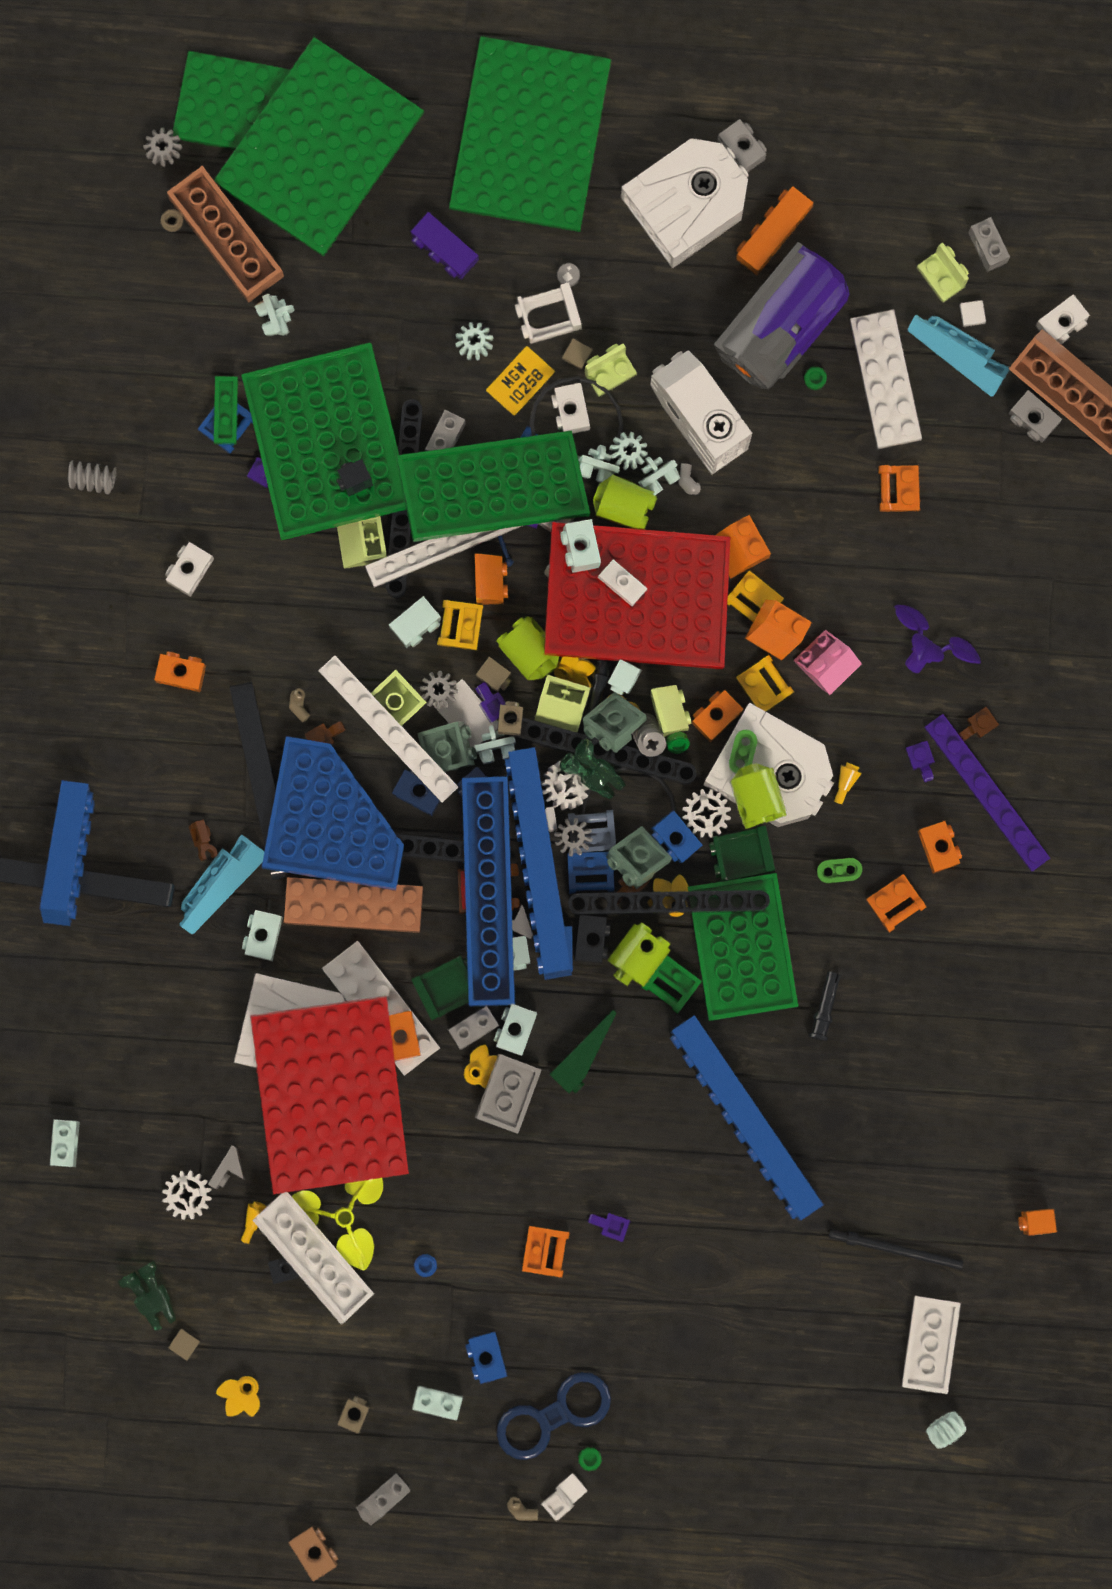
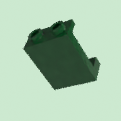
[709,826,775,882]
[411,956,469,1021]

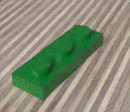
[214,376,238,445]

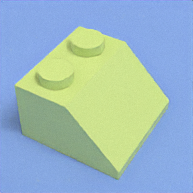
[371,670,427,726]
[650,685,692,737]

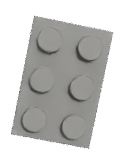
[475,1054,541,1134]

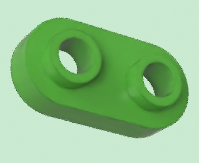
[729,730,757,774]
[817,858,862,883]

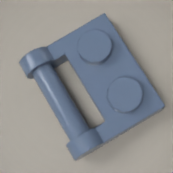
[568,810,616,853]

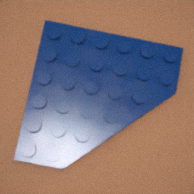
[262,737,404,890]

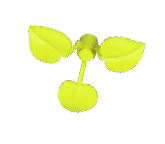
[291,1178,383,1270]

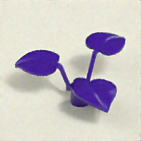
[894,605,982,673]

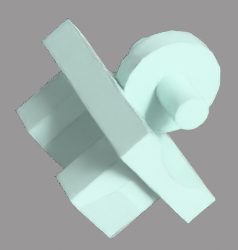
[255,294,294,336]
[577,445,620,483]
[638,456,680,495]
[475,725,516,765]

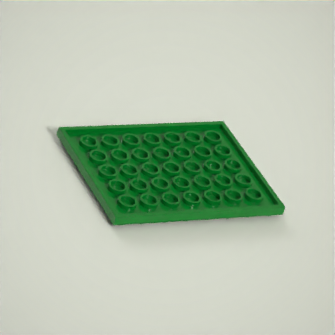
[449,36,611,232]
[214,37,424,257]
[241,343,407,541]

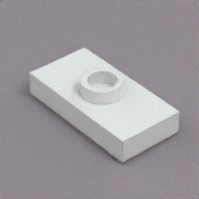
[598,560,647,606]

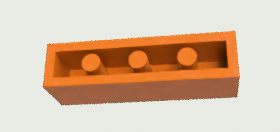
[736,186,814,275]

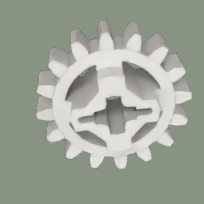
[541,761,590,810]
[682,789,731,838]
[162,1171,212,1220]

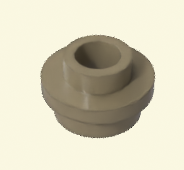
[161,209,183,232]

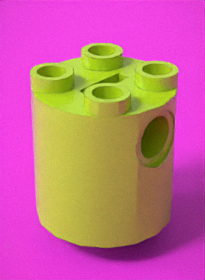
[593,475,657,530]
[497,616,559,680]
[729,763,787,829]
[608,923,670,987]

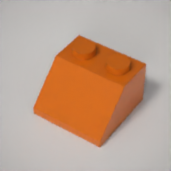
[715,515,771,579]
[475,554,508,605]
[745,599,812,660]

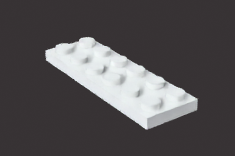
[850,310,922,449]
[322,941,440,1076]
[253,1192,374,1324]

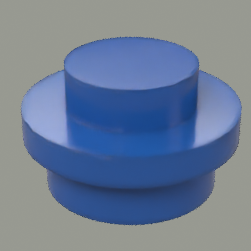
[414,1254,437,1277]

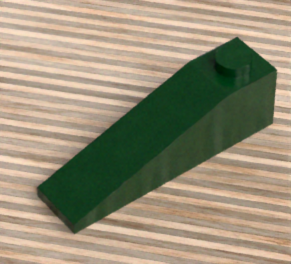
[550,1010,616,1094]

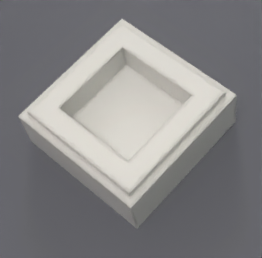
[960,300,986,327]
[545,807,557,832]
[555,1473,588,1504]
[542,1489,574,1521]

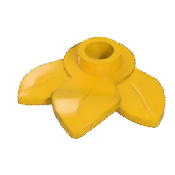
[554,657,596,688]
[647,875,688,917]
[463,1045,497,1089]
[216,1376,260,1417]

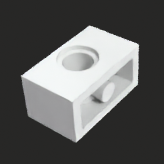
[1036,294,1090,344]
[551,383,590,434]
[165,542,214,597]

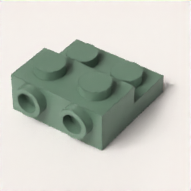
[583,692,647,753]
[417,721,477,773]
[606,826,672,889]

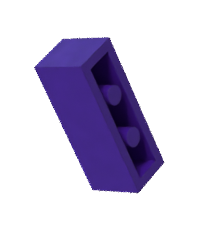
[411,212,479,279]

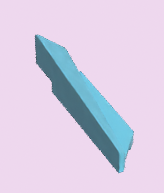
[908,315,1009,396]
[180,834,265,934]

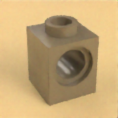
[476,657,512,692]
[498,702,523,736]
[338,1396,370,1434]

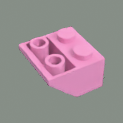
[794,630,862,695]

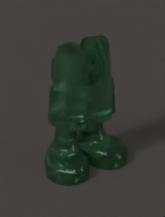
[559,739,626,799]
[117,1261,176,1331]

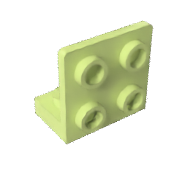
[917,243,969,303]
[585,344,637,397]

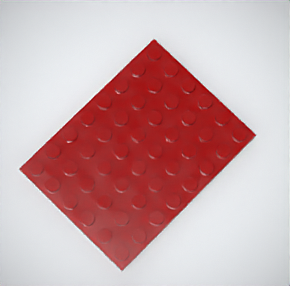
[544,522,731,669]
[250,996,409,1194]

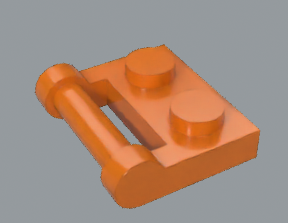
[878,465,920,512]
[866,874,926,933]
[522,1226,570,1277]

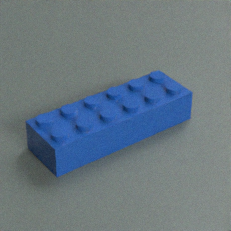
[40,781,95,926]

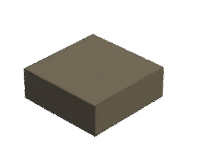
[562,339,592,370]
[169,1329,200,1361]

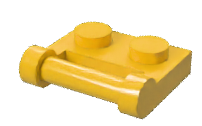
[727,571,784,622]
[437,600,483,650]
[736,655,794,712]

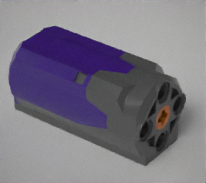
[714,242,849,389]

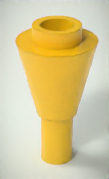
[834,762,862,804]
[241,1201,267,1244]

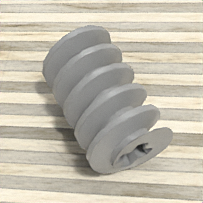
[68,460,116,494]
[632,713,666,757]

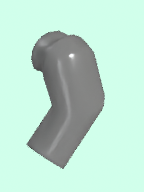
[678,463,701,495]

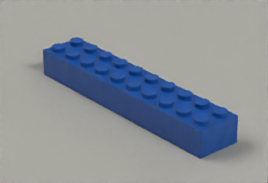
[505,748,571,980]
[462,777,515,1006]
[670,1015,823,1220]

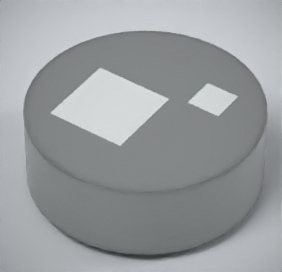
[558,263,580,287]

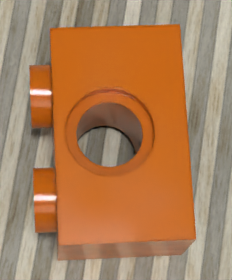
[155,652,206,692]
[692,690,744,743]
[918,821,962,873]
[389,1011,421,1061]
[1018,1209,1057,1235]

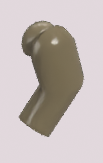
[289,688,311,723]
[507,1497,538,1521]

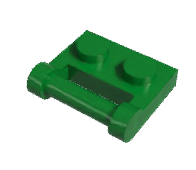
[642,956,702,1014]

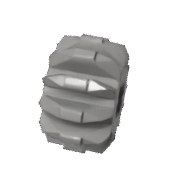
[144,128,182,167]
[420,671,458,709]
[554,818,593,857]

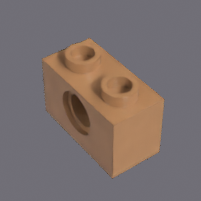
[289,1526,338,1581]

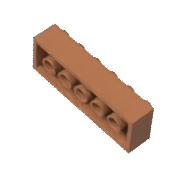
[167,166,284,303]
[1009,329,1112,455]
[284,877,424,933]

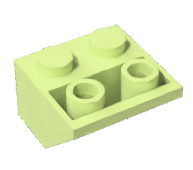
[337,516,387,569]
[534,675,590,733]

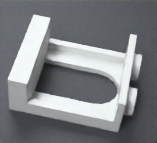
[515,282,582,344]

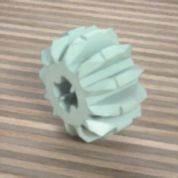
[456,322,493,360]
[610,432,648,470]
[926,1412,966,1448]

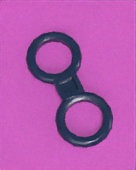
[496,1372,611,1460]

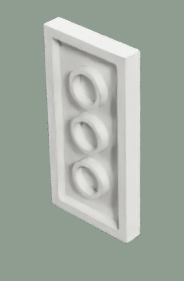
[902,1296,960,1394]

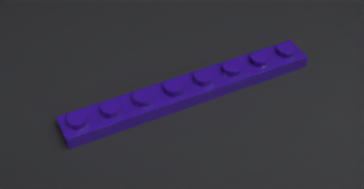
[925,714,1050,872]

